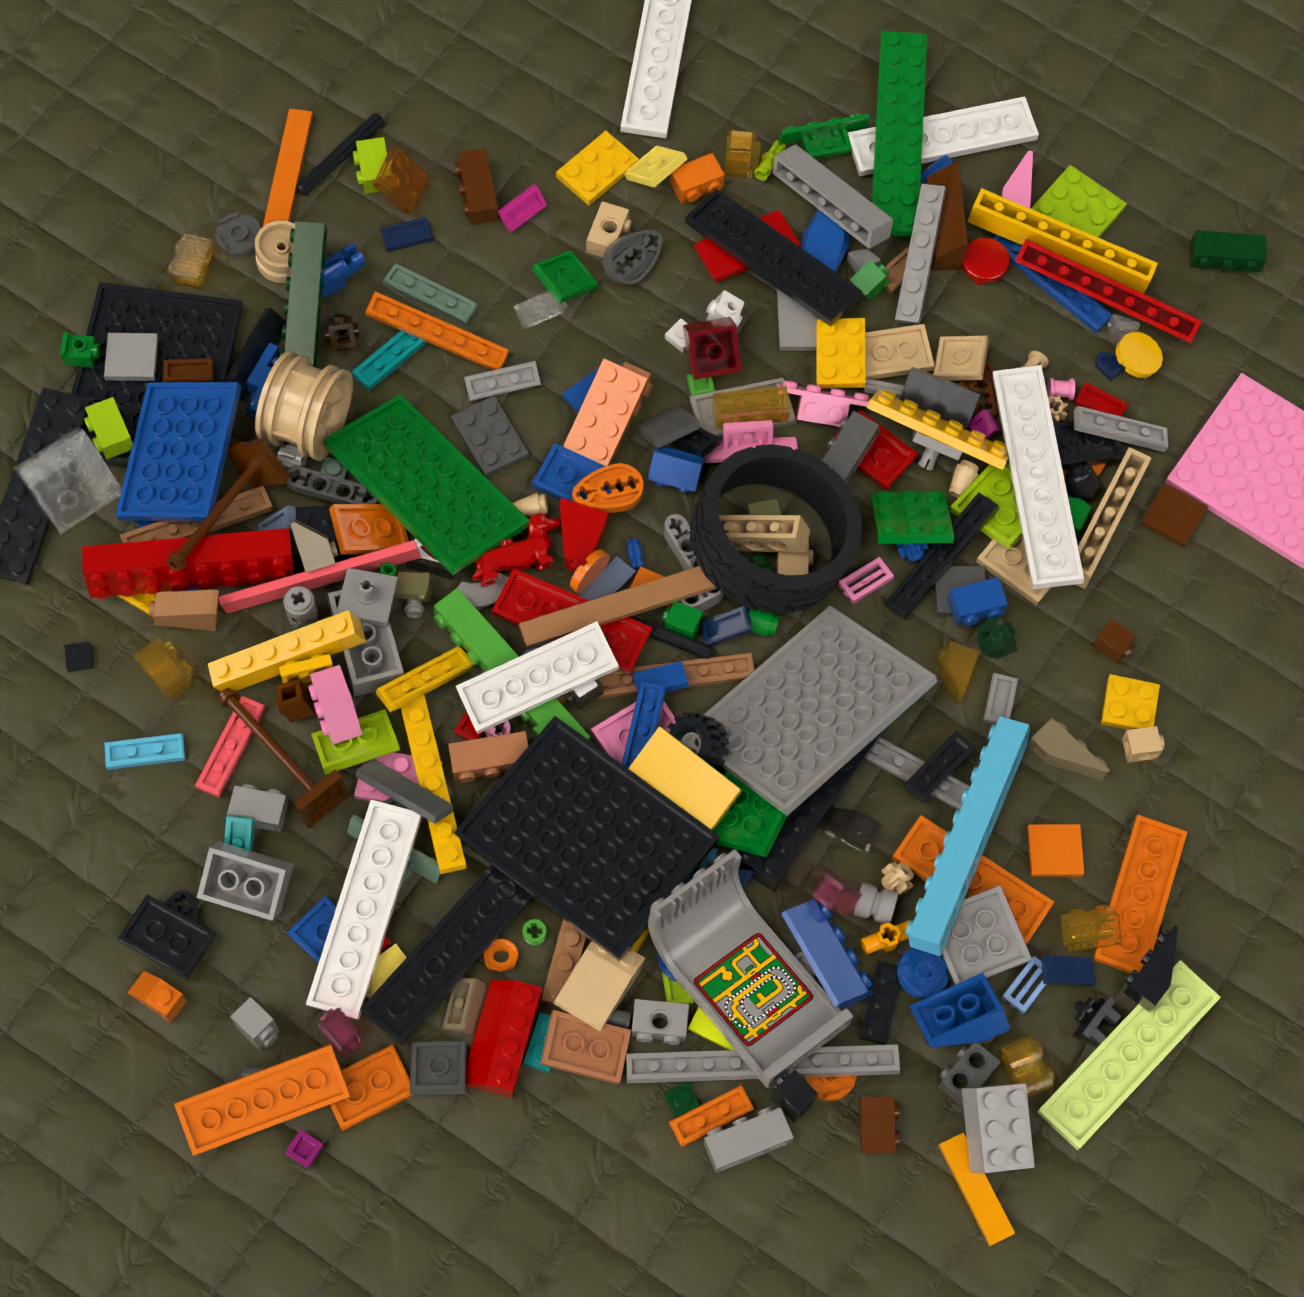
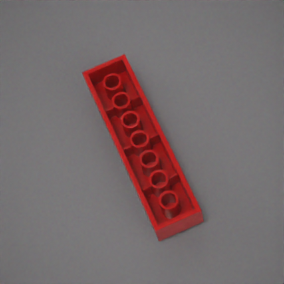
[82,528,294,599]

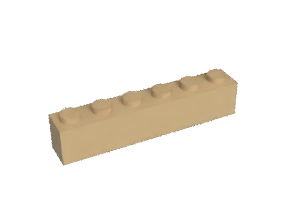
[1075,447,1151,589]

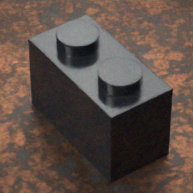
[772,1070,818,1123]

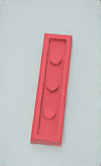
[195,696,266,798]

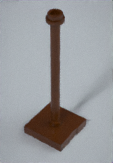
[167,439,290,571]
[218,688,349,829]

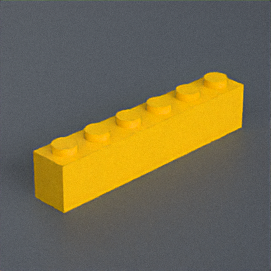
[208,610,366,692]

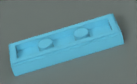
[104,733,186,770]

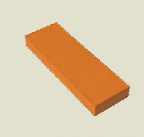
[669,1085,754,1148]

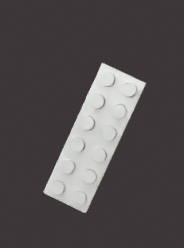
[456,621,619,734]

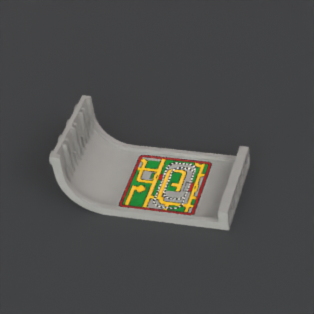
[648,850,853,1088]

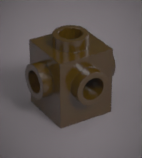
[324,313,360,351]

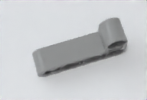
[664,514,724,611]

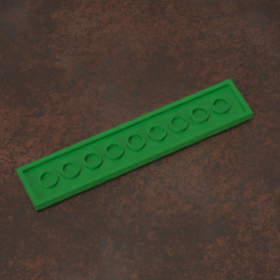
[871,30,927,237]

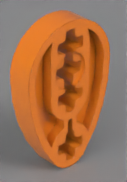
[572,463,644,513]

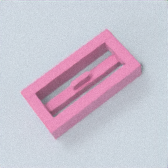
[838,557,894,605]

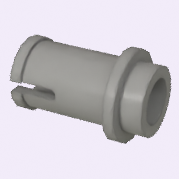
[404,599,425,618]

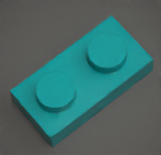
[224,814,255,851]
[523,1012,551,1073]

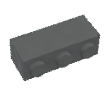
[819,411,879,484]

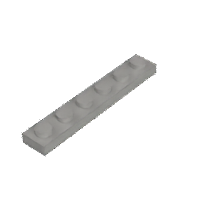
[895,184,946,325]

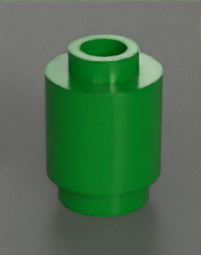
[749,608,780,637]

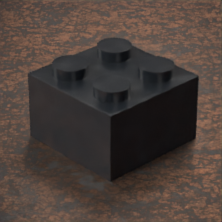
[291,505,346,566]

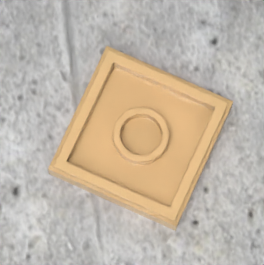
[933,335,989,381]

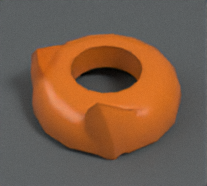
[484,939,518,972]

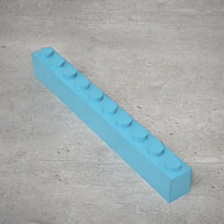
[906,716,1030,956]

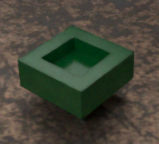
[663,1081,700,1118]

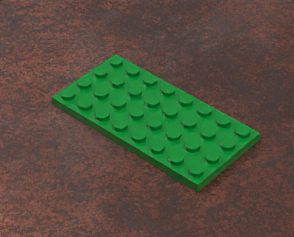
[323,394,530,575]

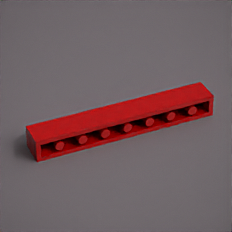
[1015,238,1202,343]

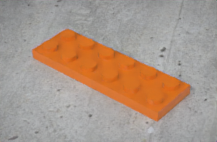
[1093,814,1187,974]
[892,815,1054,945]
[174,1043,351,1156]

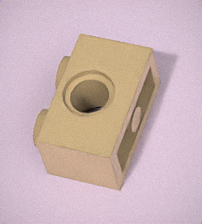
[586,201,632,258]

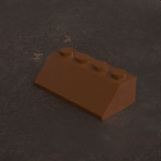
[926,163,968,271]

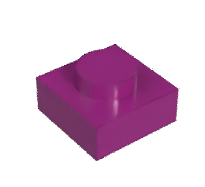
[968,409,1000,440]
[285,1130,324,1169]

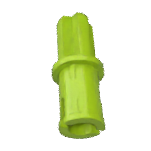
[754,140,786,181]

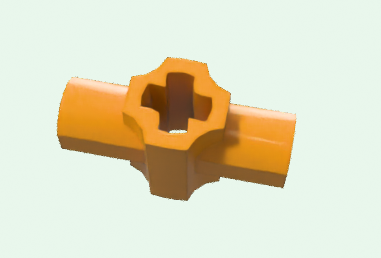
[860,920,910,955]

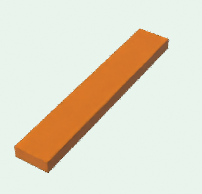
[263,108,313,227]
[365,291,509,371]

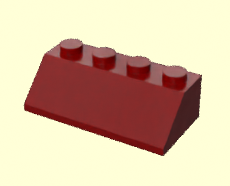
[466,980,542,1098]

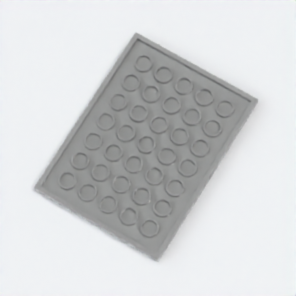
[698,606,937,816]

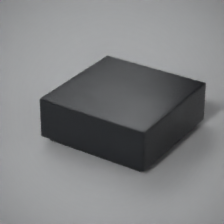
[64,642,94,672]

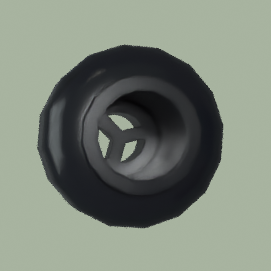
[1064,463,1100,501]

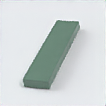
[383,263,478,326]

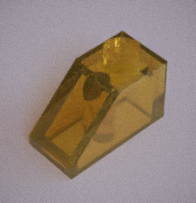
[938,641,980,704]

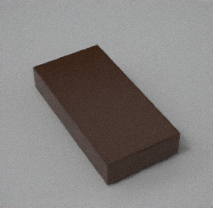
[163,358,214,382]

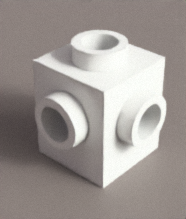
[706,290,744,327]

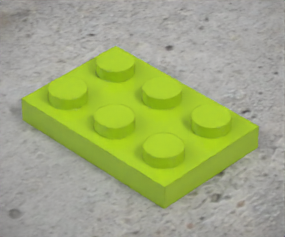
[311,709,400,775]

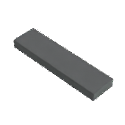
[356,759,453,824]

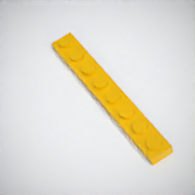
[400,695,466,874]

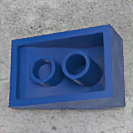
[910,972,1011,1048]

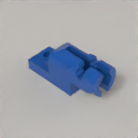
[322,243,366,299]
[245,343,280,421]

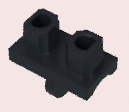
[1072,996,1121,1046]

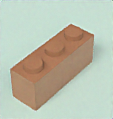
[448,731,528,783]

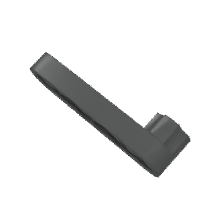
[286,466,379,504]

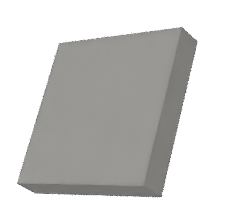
[104,333,159,381]

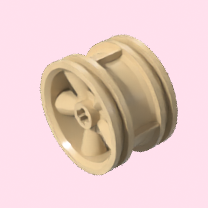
[255,351,353,461]

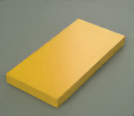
[628,726,742,831]

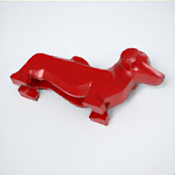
[472,513,561,588]

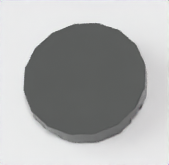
[215,212,261,258]

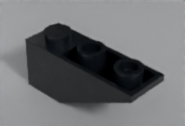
[1123,925,1178,1012]

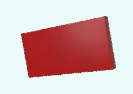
[694,210,801,283]

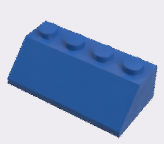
[781,899,874,1009]

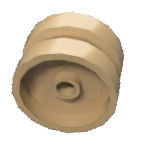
[255,221,295,283]

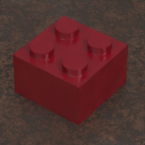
[683,317,742,380]

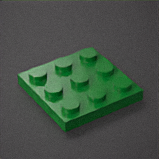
[870,490,954,544]
[713,771,787,857]

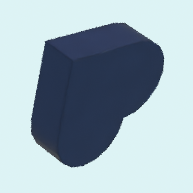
[1095,352,1126,382]

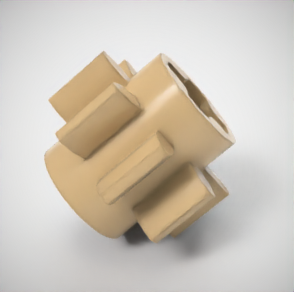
[1047,395,1068,423]
[881,862,914,895]

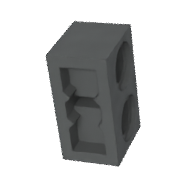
[938,1042,1001,1108]

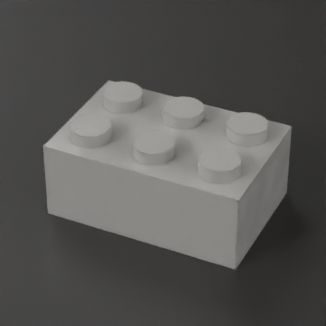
[197,841,294,921]
[962,1083,1035,1173]

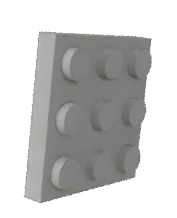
[942,886,1032,985]

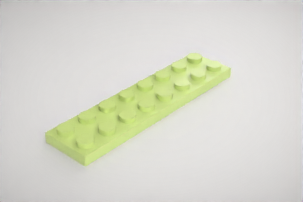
[1037,960,1221,1151]

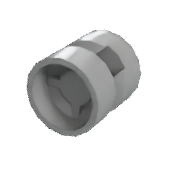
[853,882,898,924]

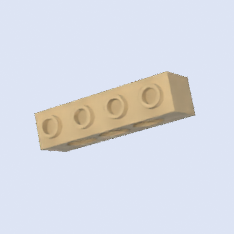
[719,515,810,552]

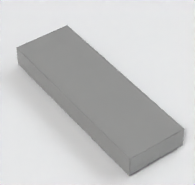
[464,361,541,401]

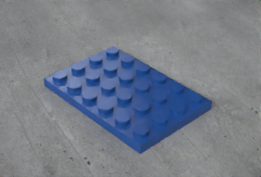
[115,382,242,521]

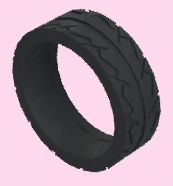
[690,444,862,614]

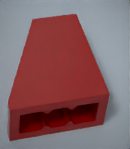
[560,498,608,573]

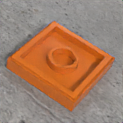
[1027,824,1084,877]

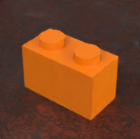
[669,153,725,204]

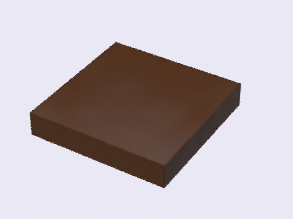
[1140,483,1208,548]

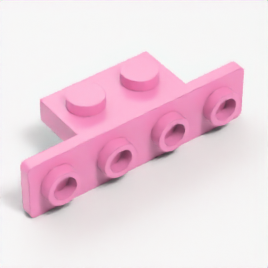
[776,380,870,427]
[705,420,798,463]

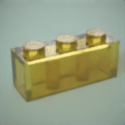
[712,386,790,429]

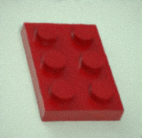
[835,410,918,491]

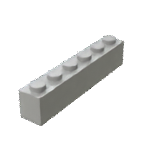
[773,144,893,249]

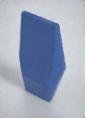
[801,209,849,272]

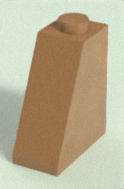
[149,590,219,632]

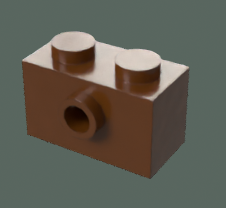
[858,1097,900,1153]

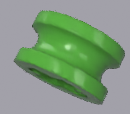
[523,919,547,946]

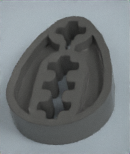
[603,230,663,285]

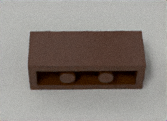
[454,148,499,225]

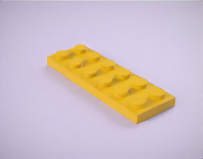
[867,389,1009,470]

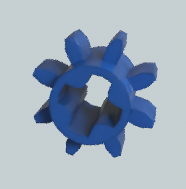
[896,543,929,561]

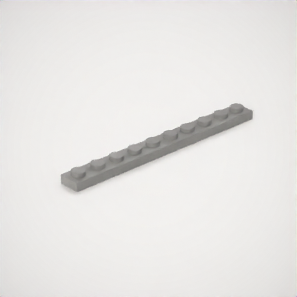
[626,1044,900,1083]

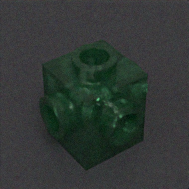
[976,617,1017,659]

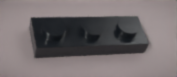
[904,730,976,803]
[859,960,900,1045]

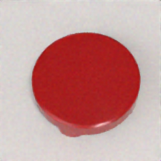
[962,238,1010,285]

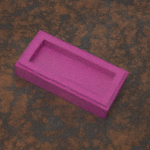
[498,184,547,232]

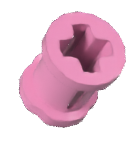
[1047,378,1075,400]

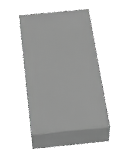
[983,673,1018,725]

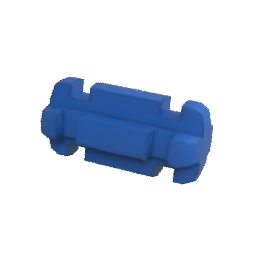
[627,538,644,570]

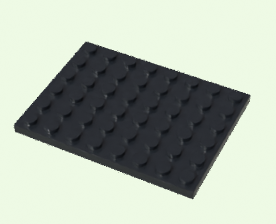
[71,282,243,467]
[454,716,720,962]

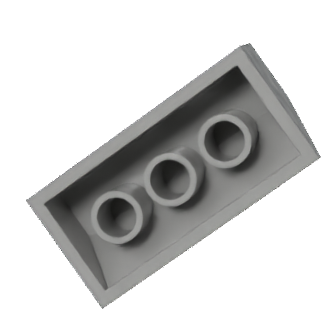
[328,590,404,696]

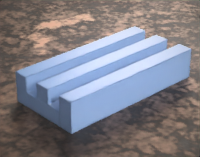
[1001,956,1046,1015]

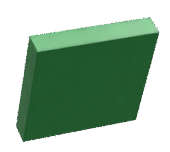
[532,250,598,304]

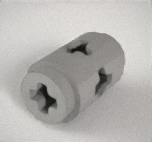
[283,586,318,629]

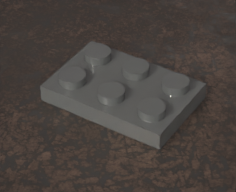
[451,396,529,478]

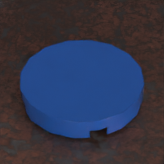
[897,948,949,999]

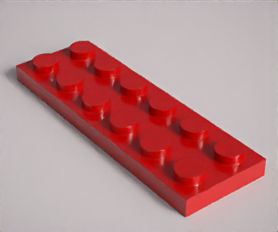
[492,568,652,674]

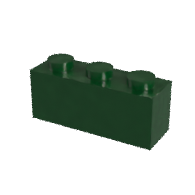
[1190,230,1267,273]

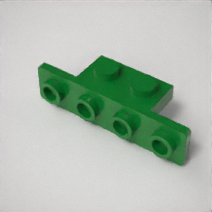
[778,113,870,160]

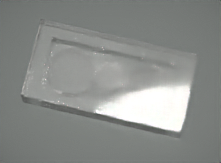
[514,291,568,329]

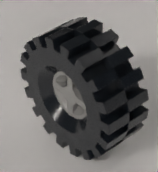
[668,712,729,771]

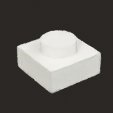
[665,319,687,353]

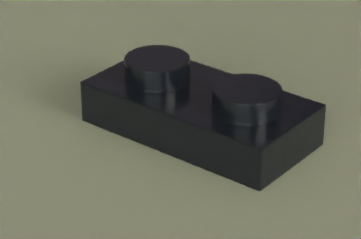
[673,428,720,458]

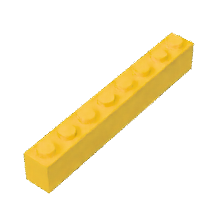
[967,188,1158,293]

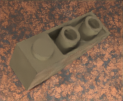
[1027,718,1110,781]

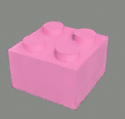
[308,665,362,744]

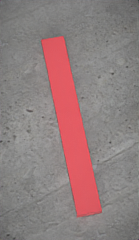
[219,541,421,614]

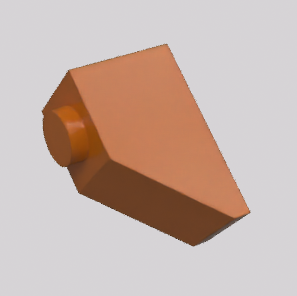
[127,971,187,1023]

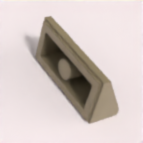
[442,977,487,1035]

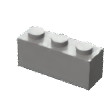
[703,1106,794,1173]

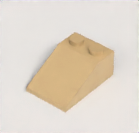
[554,941,645,1031]

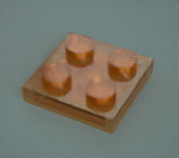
[373,146,429,214]

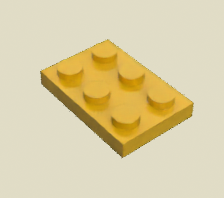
[556,131,639,206]
[817,318,866,389]

